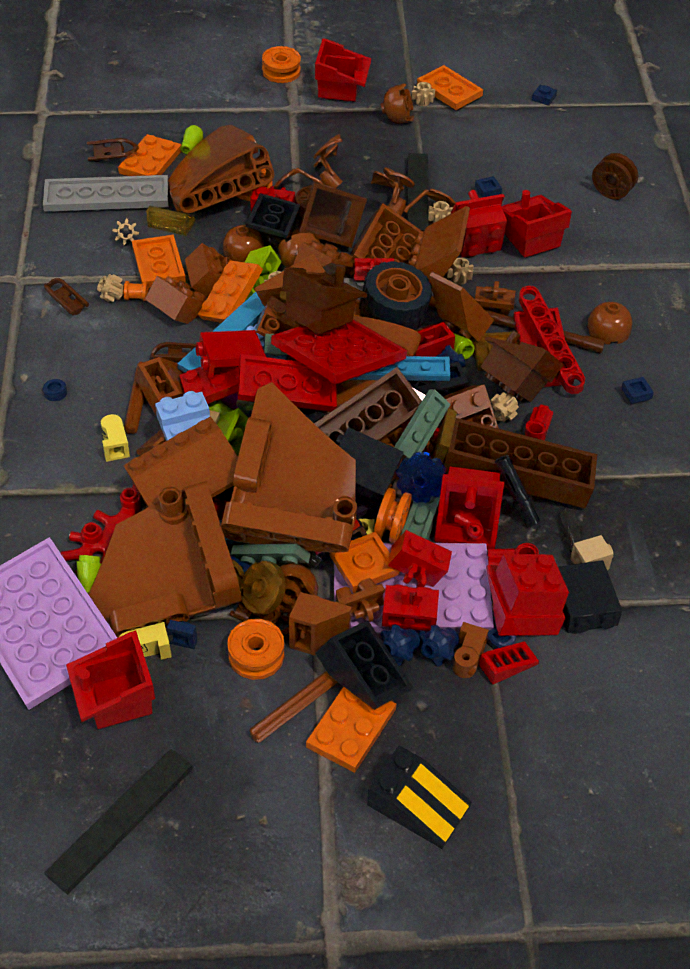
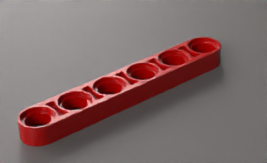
[519,286,585,394]

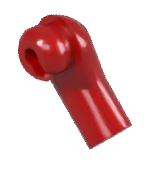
[454,511,484,540]

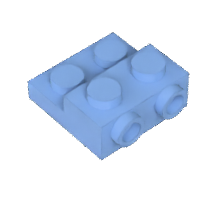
[155,391,210,441]

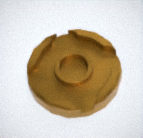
[241,561,286,614]

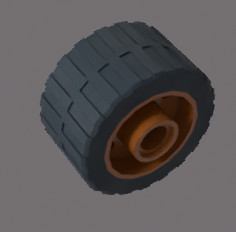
[359,261,432,330]

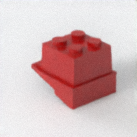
[315,38,371,101]
[451,190,507,258]
[501,190,572,258]
[435,466,504,549]
[486,554,569,636]
[66,630,155,729]

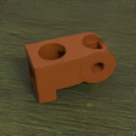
[453,622,489,678]

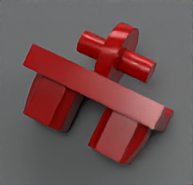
[354,258,395,281]

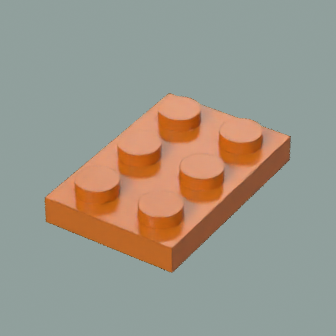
[417,65,483,110]
[118,134,182,176]
[132,234,186,288]
[198,261,263,323]
[306,687,396,773]

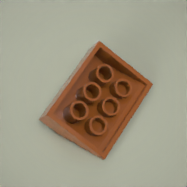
[348,203,423,275]
[408,206,470,292]
[123,416,238,507]

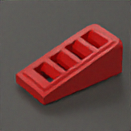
[479,641,539,685]

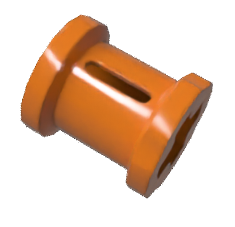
[124,281,149,302]

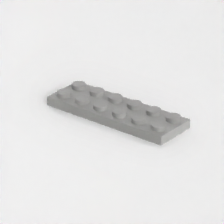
[43,175,168,212]

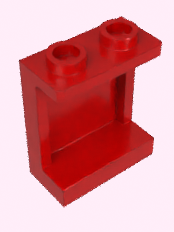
[196,330,266,378]

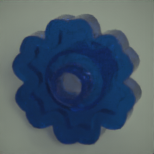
[396,452,446,503]

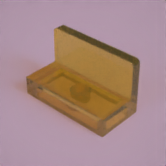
[146,206,195,236]

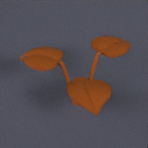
[274,134,343,189]
[371,167,455,216]

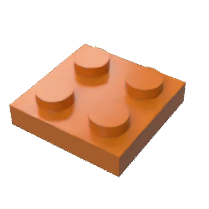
[329,531,400,593]

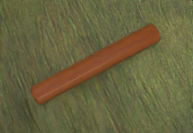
[124,361,145,434]
[249,671,338,743]

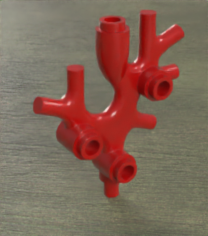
[60,485,142,574]

